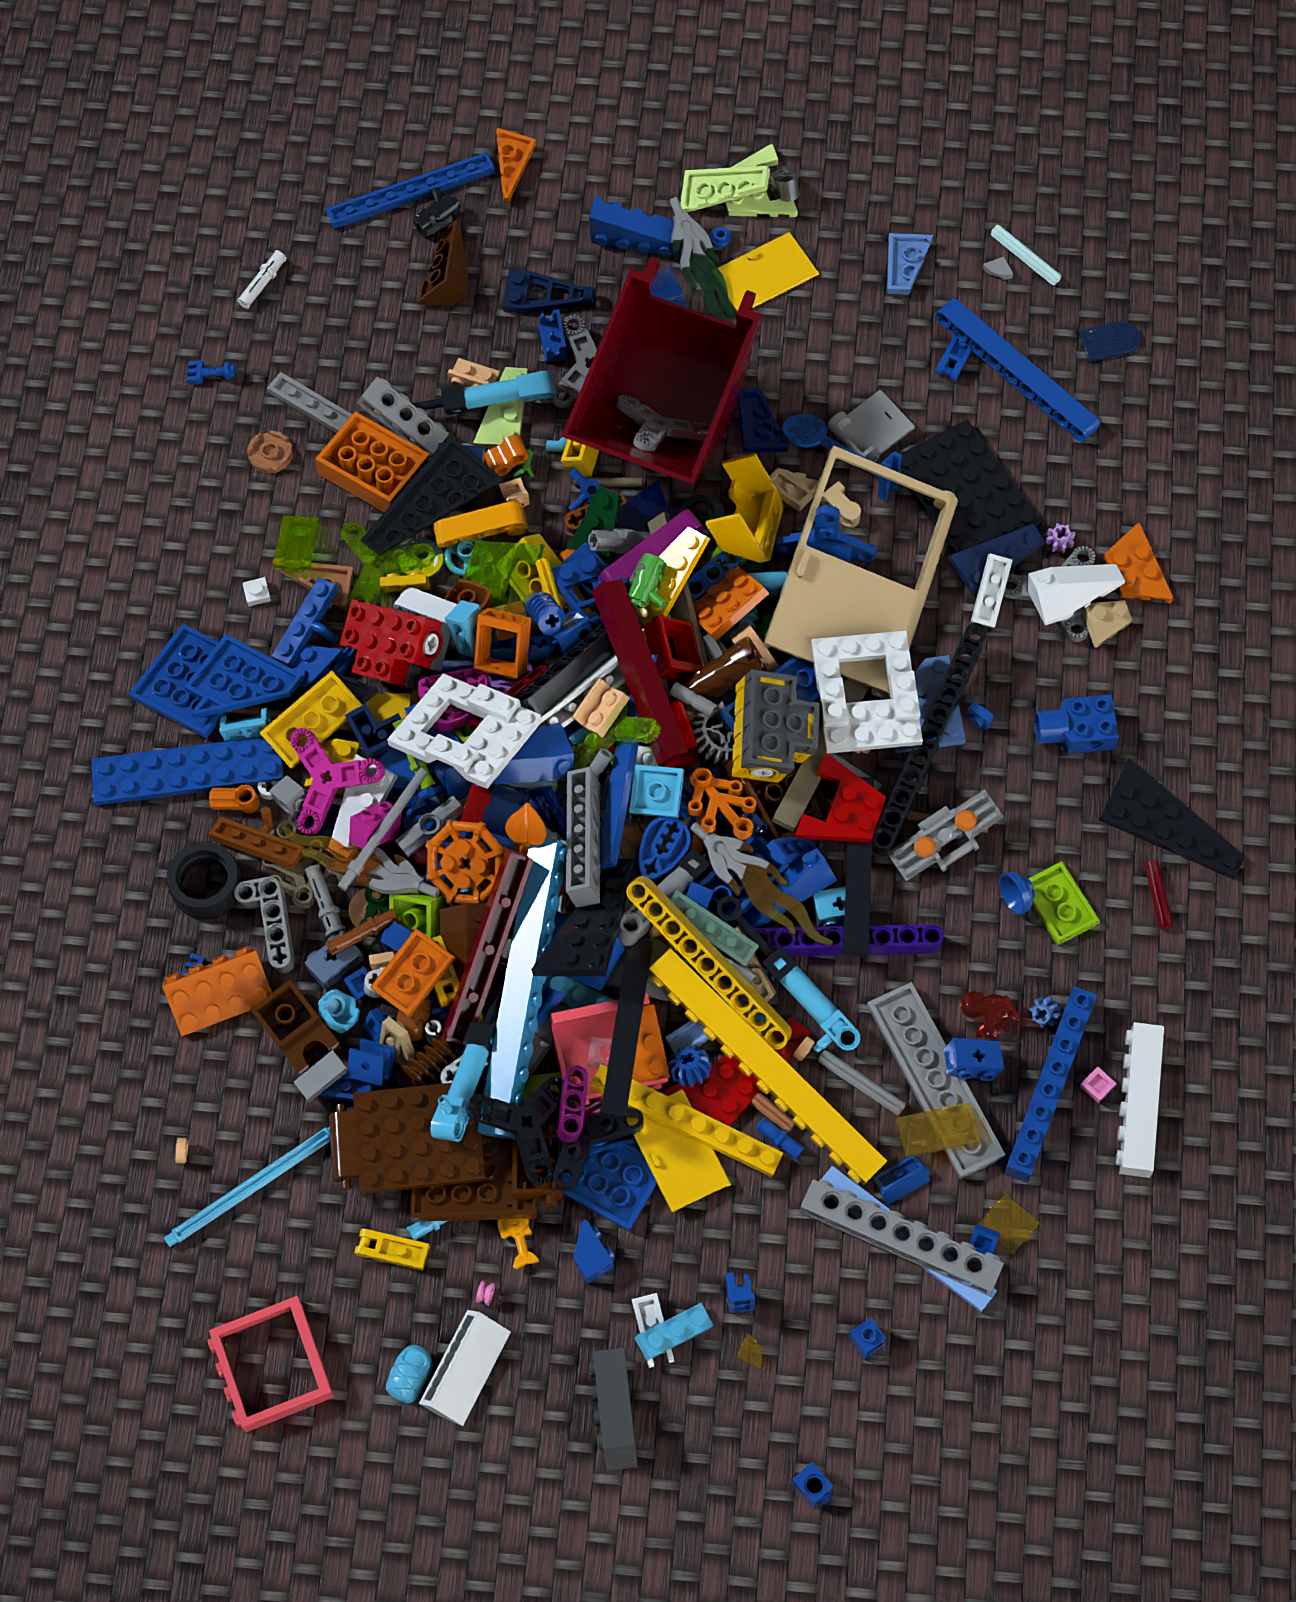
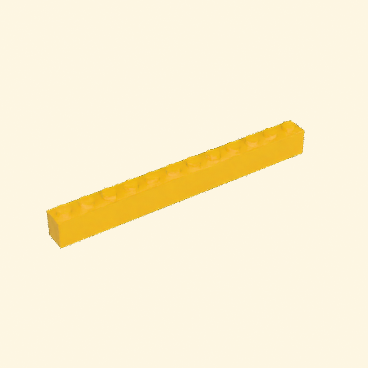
[649,948,887,1185]

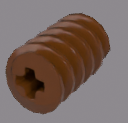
[401,1036,457,1086]

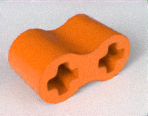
[484,435,529,477]

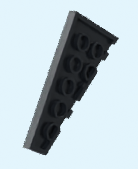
[361,436,504,556]

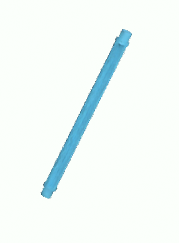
[164,1127,331,1247]

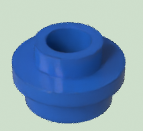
[709,227,731,249]

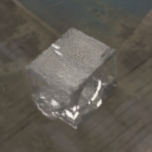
[587,1037,612,1068]

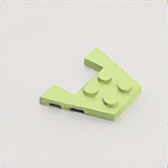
[724,144,798,217]

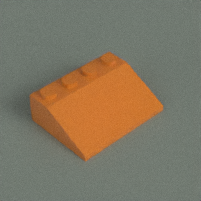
[315,411,430,512]

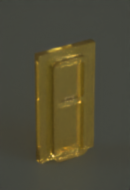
[896,1103,980,1158]

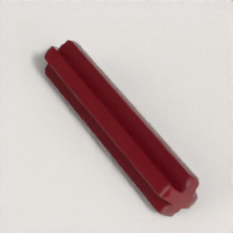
[1145,860,1173,930]

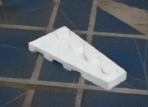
[328,754,398,860]

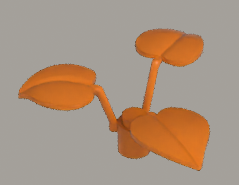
[481,802,567,894]

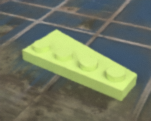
[680,166,770,213]
[473,367,528,449]

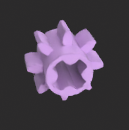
[1046,523,1075,553]

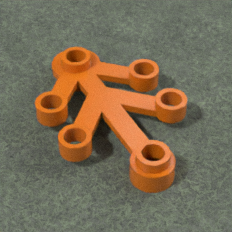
[687,768,757,840]

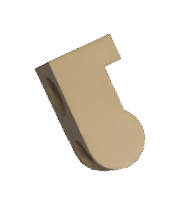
[821,481,861,528]

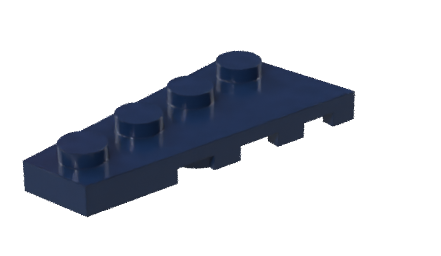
[947,524,1046,595]

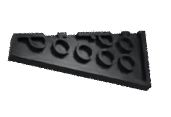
[1099,758,1245,880]
[531,859,636,977]

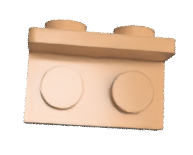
[447,358,500,388]
[573,679,630,738]

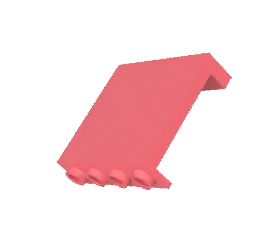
[548,993,668,1108]

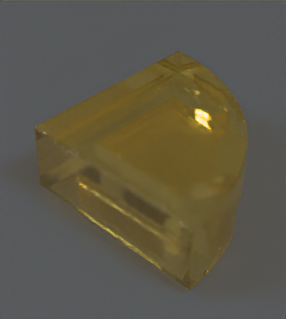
[736,1334,762,1370]

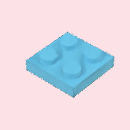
[629,764,684,818]

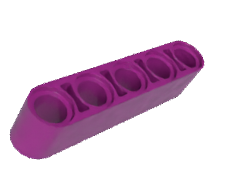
[599,509,705,582]

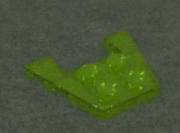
[462,541,545,608]

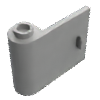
[827,390,915,462]

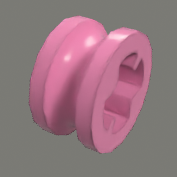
[476,1280,495,1306]

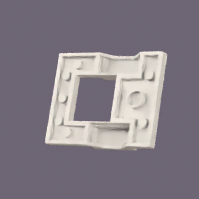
[811,631,923,753]
[387,674,542,789]

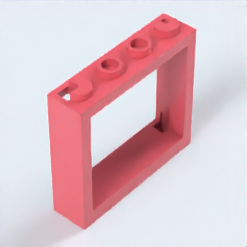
[207,1296,334,1432]

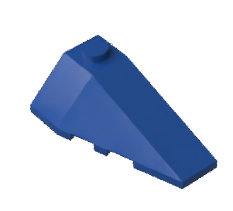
[474,723,574,786]
[744,848,837,928]

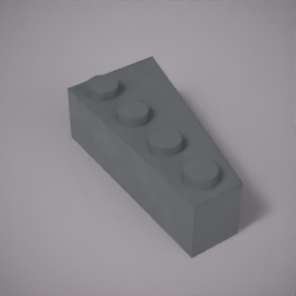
[589,1348,638,1471]

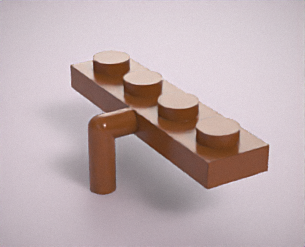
[208,807,305,870]

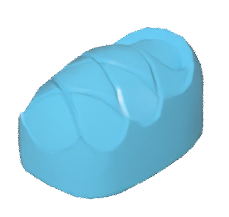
[386,1344,433,1403]

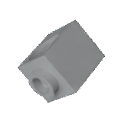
[269,775,307,818]

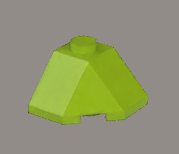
[389,892,447,939]

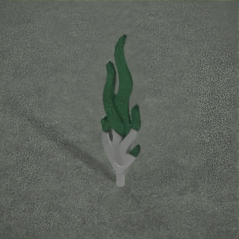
[670,197,734,322]

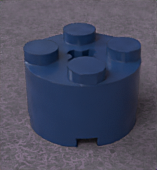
[482,784,530,839]

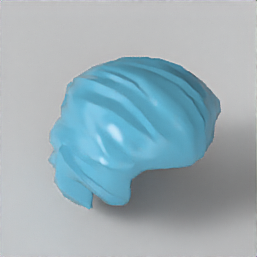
[318,989,360,1033]

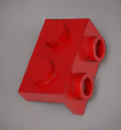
[669,698,697,749]

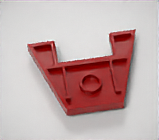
[794,752,886,842]

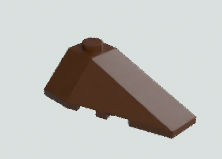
[418,220,469,306]
[439,903,493,1007]

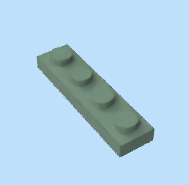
[670,890,759,967]

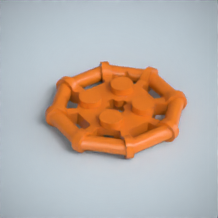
[425,819,506,905]

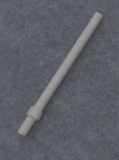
[337,768,428,891]

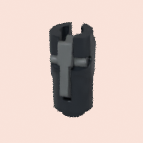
[412,187,461,238]

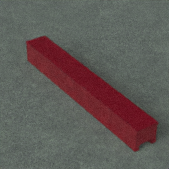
[592,579,689,766]
[441,848,534,1046]

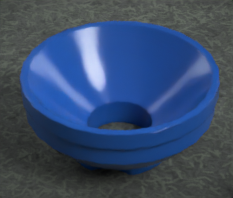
[999,871,1035,915]

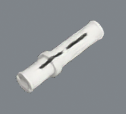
[237,250,287,309]

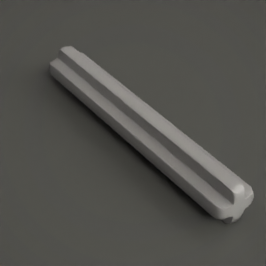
[818,1050,906,1115]

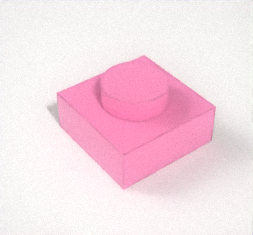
[1080,1067,1117,1103]

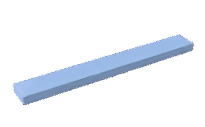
[822,1166,997,1312]

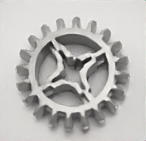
[691,701,735,766]

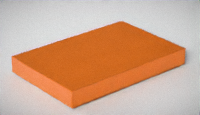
[370,929,456,1018]

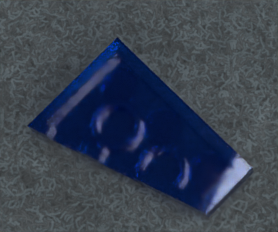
[738,389,789,452]
[615,479,672,532]

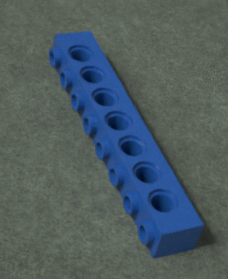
[1004,986,1097,1183]

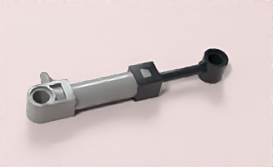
[617,809,745,946]

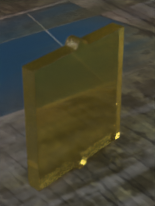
[979,1194,1040,1255]

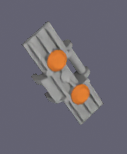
[887,789,1004,881]

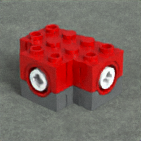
[339,599,451,690]

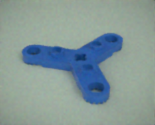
[773,504,877,563]

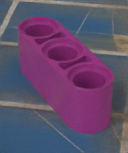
[557,1065,588,1143]

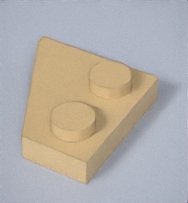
[1081,600,1132,647]

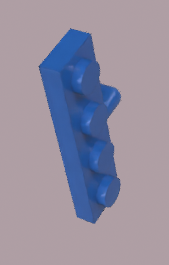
[271,577,340,667]

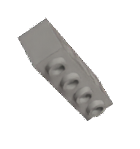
[357,376,449,460]

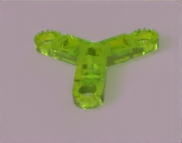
[341,521,435,608]
[573,684,661,770]

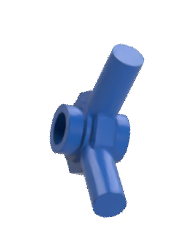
[568,467,601,511]
[405,784,442,811]

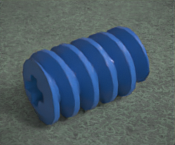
[525,592,565,635]

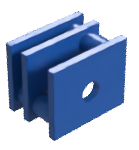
[347,1039,396,1086]

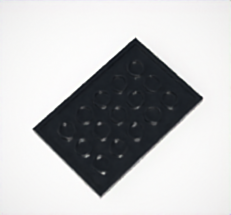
[900,419,1042,554]

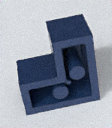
[345,704,401,760]

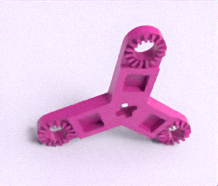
[290,728,385,835]

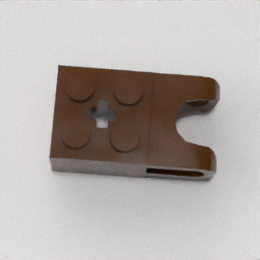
[250,979,343,1076]

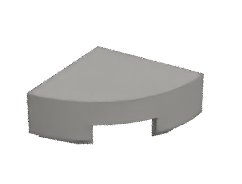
[983,257,1013,280]

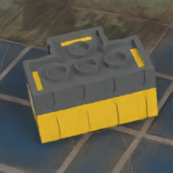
[732,669,820,783]

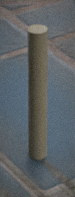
[574,477,642,487]

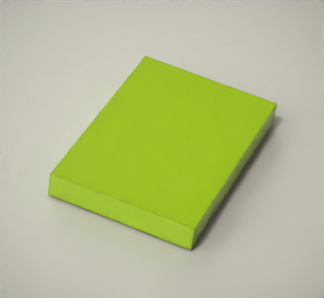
[1029,861,1100,946]

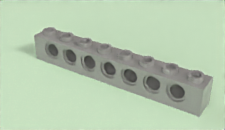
[800,1179,1004,1297]

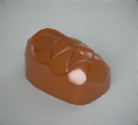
[445,579,494,610]
[396,994,432,1042]

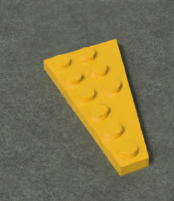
[599,527,710,645]

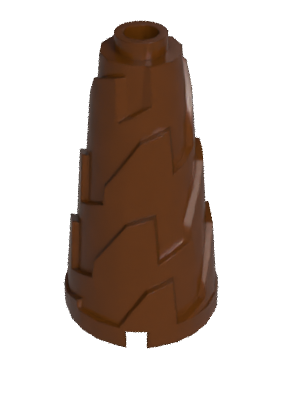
[681,637,768,706]

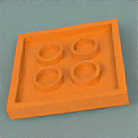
[693,566,769,641]

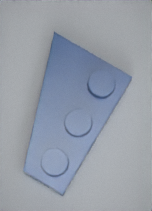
[887,233,933,295]

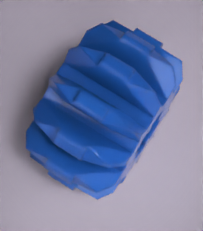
[668,1044,711,1087]

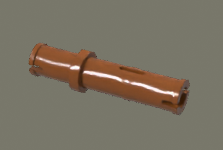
[326,908,399,956]

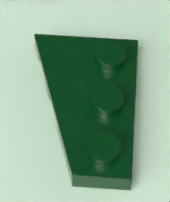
[569,485,622,565]

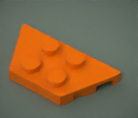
[1103,523,1173,603]

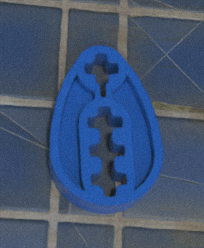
[638,816,691,882]

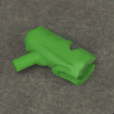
[628,553,667,609]

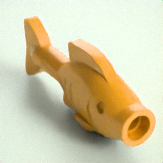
[497,1219,539,1269]

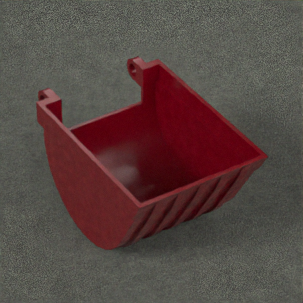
[562,257,761,484]

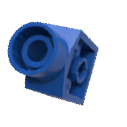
[1035,695,1119,754]

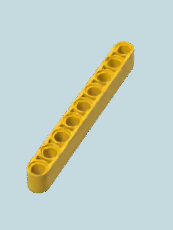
[626,876,792,1050]

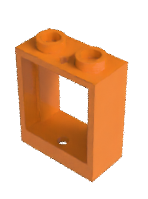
[474,608,531,679]

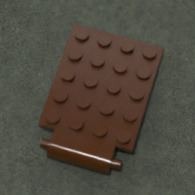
[329,1083,486,1194]
[411,1123,564,1222]

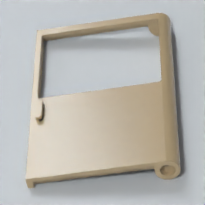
[763,446,958,700]

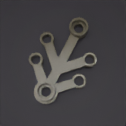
[262,821,329,909]

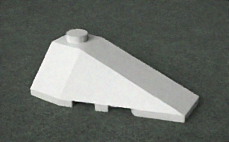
[1028,564,1125,625]

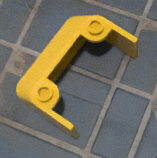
[706,453,783,563]

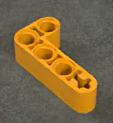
[433,501,529,548]

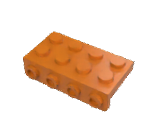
[162,946,272,1036]

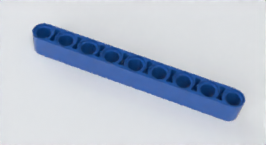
[935,298,1100,442]

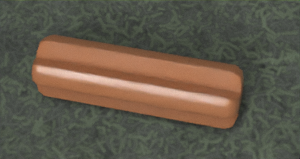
[752,1093,795,1133]

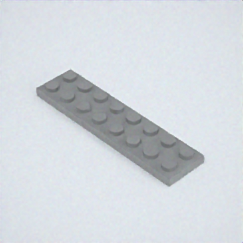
[867,982,1006,1179]

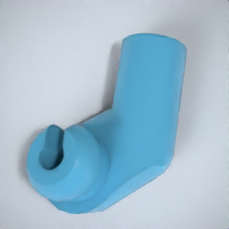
[546,437,567,453]

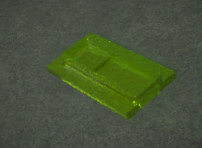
[273,515,320,573]

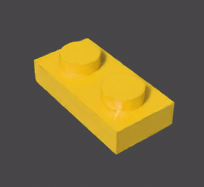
[380,572,430,593]

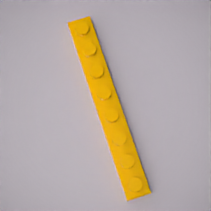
[589,1064,783,1177]

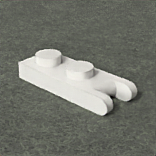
[632,1293,674,1368]

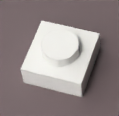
[242,577,271,607]

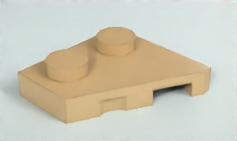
[769,468,821,512]
[379,1017,417,1067]

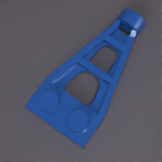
[551,555,603,630]

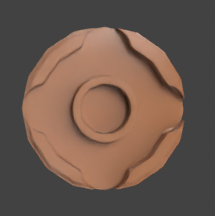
[247,430,293,474]

